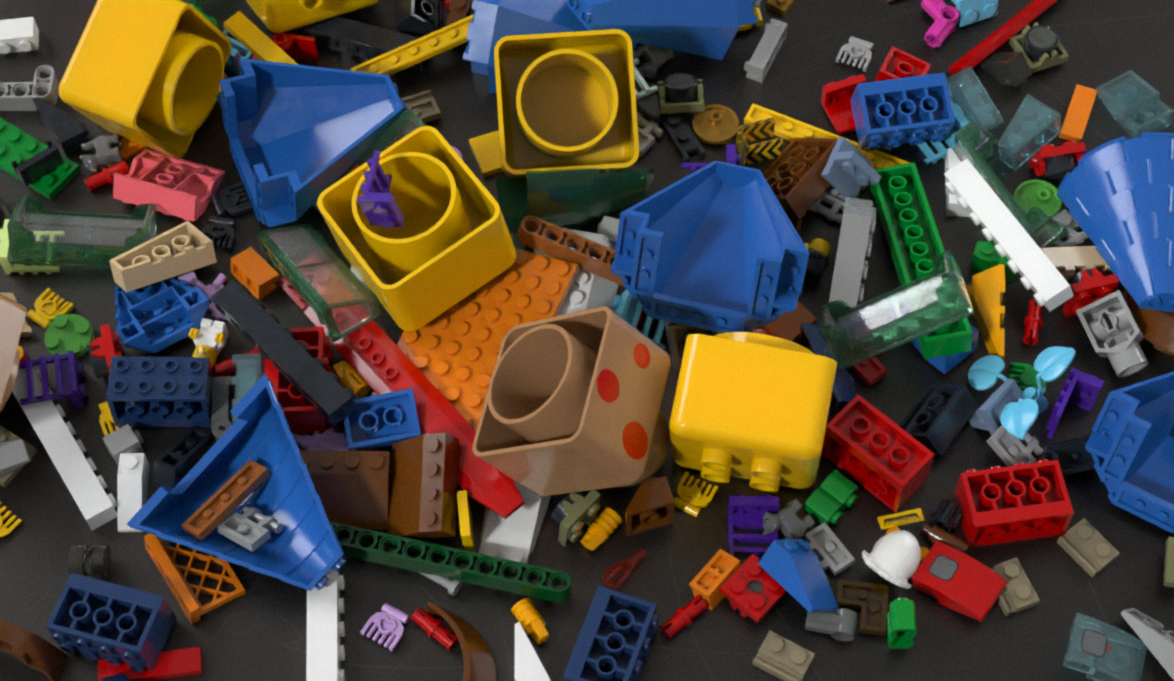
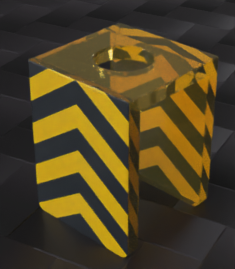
[736,118,783,165]

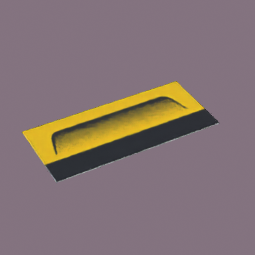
[877,508,926,536]

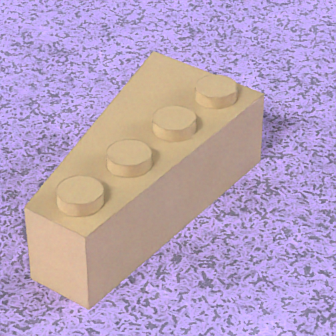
[109,221,217,292]
[1040,246,1114,281]

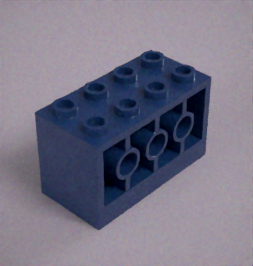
[106,356,213,427]
[46,572,177,672]
[563,585,660,681]

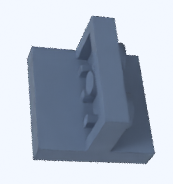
[821,137,881,198]
[968,379,1024,436]

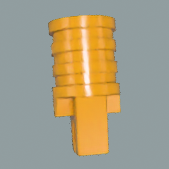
[332,360,371,398]
[580,507,623,551]
[511,598,549,645]

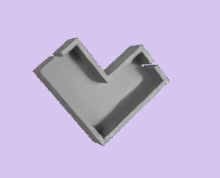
[828,197,876,308]

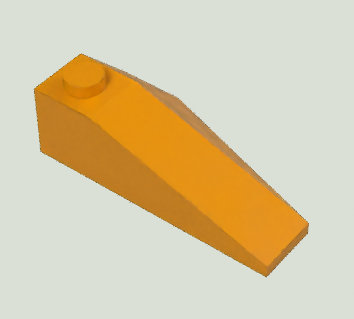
[965,264,1005,360]

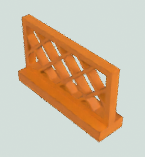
[144,533,245,624]

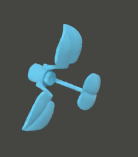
[968,346,1076,440]

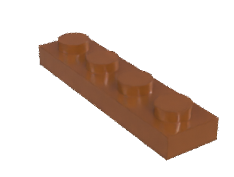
[182,460,270,541]

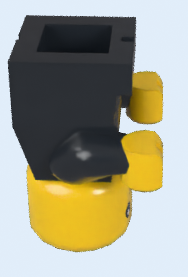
[803,238,831,288]

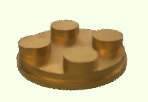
[692,104,739,144]

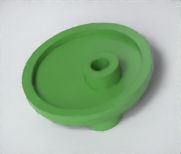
[1013,179,1062,223]
[44,314,94,359]

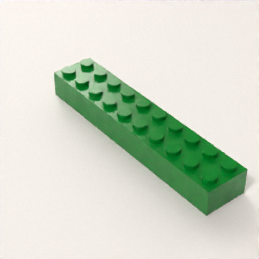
[870,162,972,359]

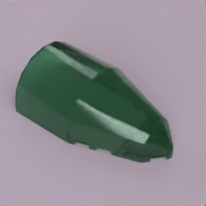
[496,168,654,230]

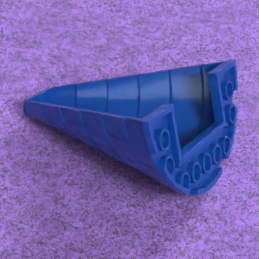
[1057,132,1174,313]
[127,374,347,591]

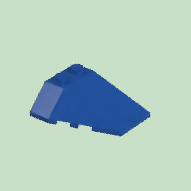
[114,277,210,353]

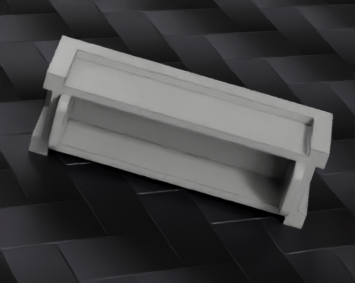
[744,18,788,83]

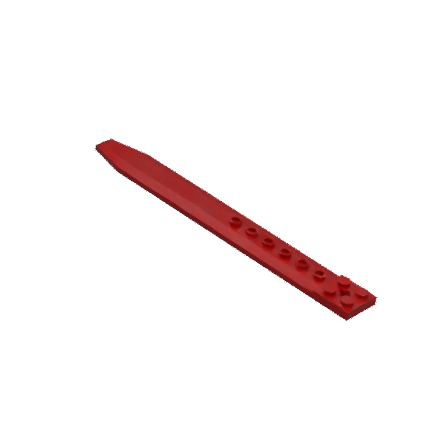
[277,254,525,519]

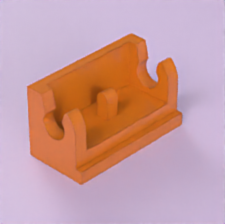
[231,247,279,300]
[689,549,741,610]

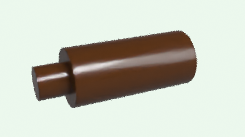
[921,523,970,554]

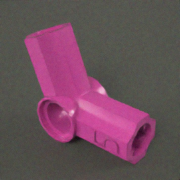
[921,0,959,48]

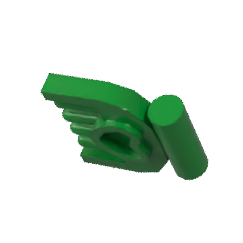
[1009,361,1047,396]

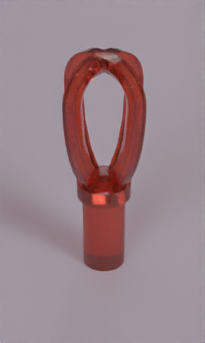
[602,548,647,588]

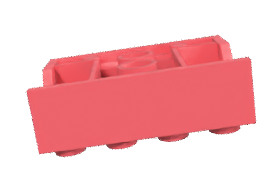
[113,149,226,221]

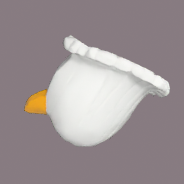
[862,526,929,589]

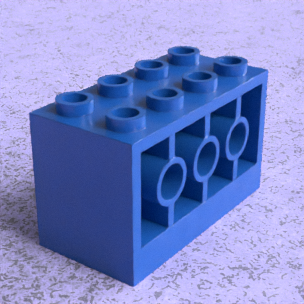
[850,72,955,151]

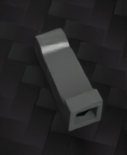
[211,376,239,442]

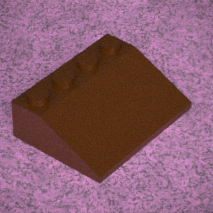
[763,138,837,219]
[388,433,459,539]
[300,450,391,531]

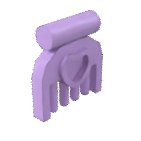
[360,603,410,652]

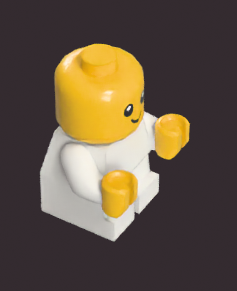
[188,318,229,369]

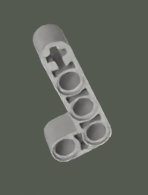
[0,65,59,111]

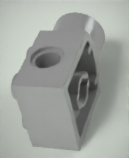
[1076,290,1149,378]

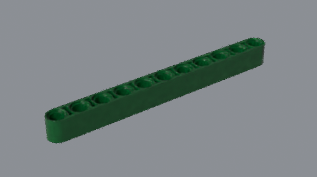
[329,521,572,603]

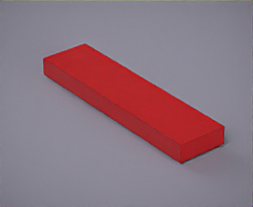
[98,647,202,681]

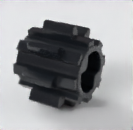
[930,499,963,532]

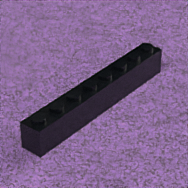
[266,16,431,73]
[211,279,357,426]

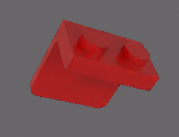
[821,74,867,134]

